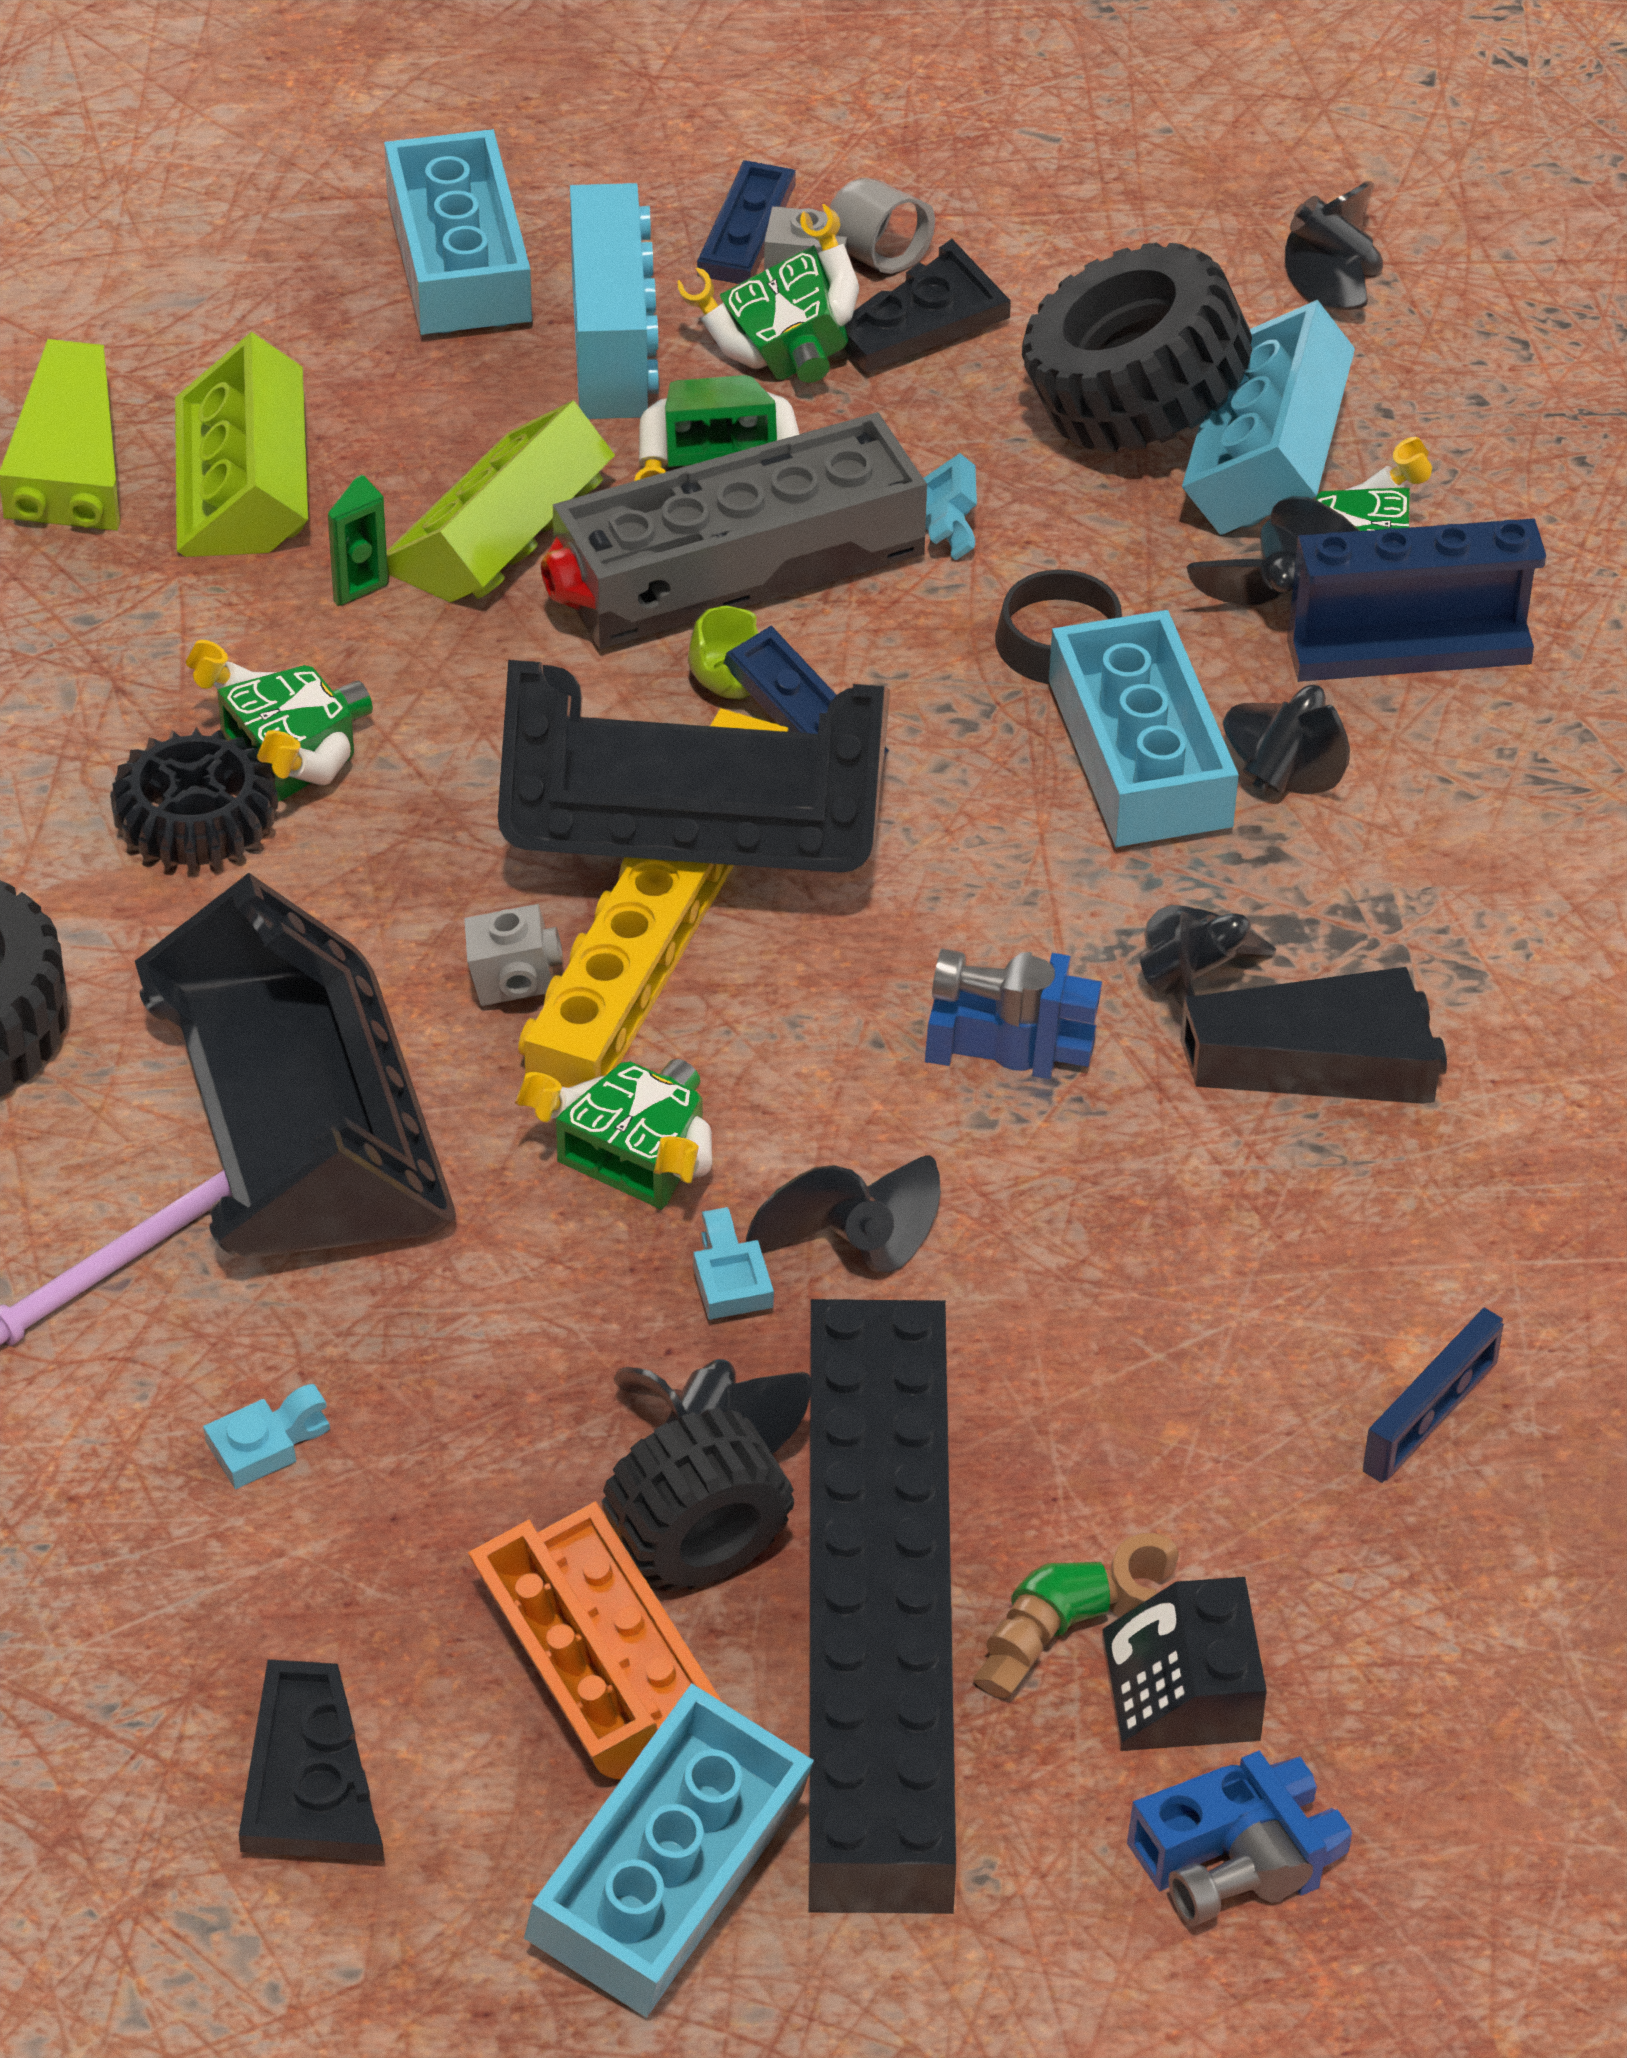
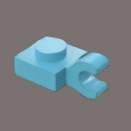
[924,453,977,560]
[693,1207,774,1320]
[203,1384,330,1489]

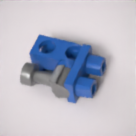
[925,948,1102,1080]
[1127,1750,1352,1926]

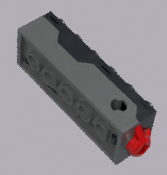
[540,412,927,649]

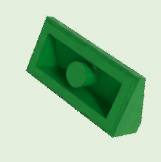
[328,474,388,606]

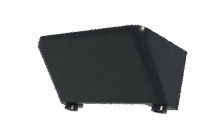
[497,660,890,873]
[134,873,456,1258]

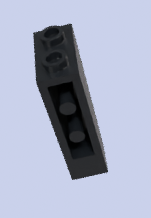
[1180,967,1447,1104]

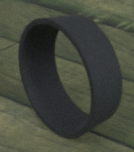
[995,569,1122,684]

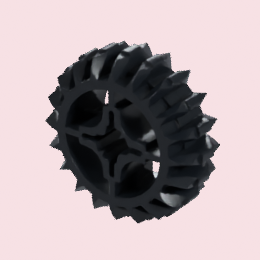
[110,727,278,874]

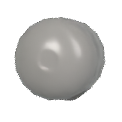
[830,178,935,274]

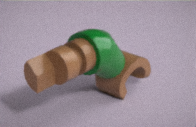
[972,1533,1179,1698]

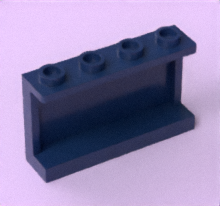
[1287,518,1546,682]

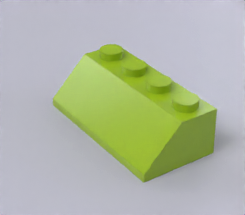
[175,332,308,557]
[387,400,615,603]

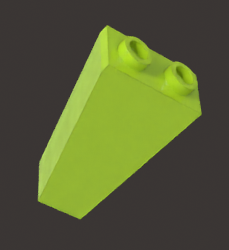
[0,339,120,531]

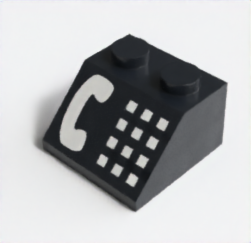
[1102,1577,1267,1751]

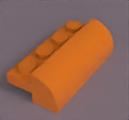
[468,1501,723,1779]

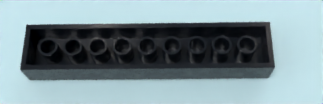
[808,1299,956,1914]

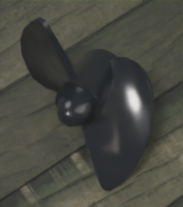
[1285,181,1383,311]
[1187,496,1360,605]
[1222,685,1350,794]
[1140,905,1277,1008]
[746,1155,941,1272]
[614,1359,812,1454]

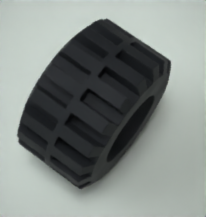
[601,1408,795,1591]

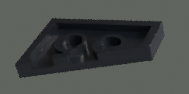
[844,238,1011,372]
[238,1659,384,1861]

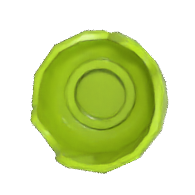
[688,605,759,699]

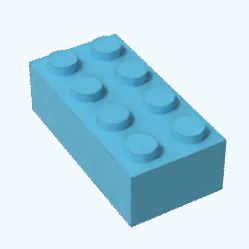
[384,129,532,335]
[570,183,659,419]
[1182,300,1355,535]
[1049,610,1239,847]
[524,1683,814,2018]

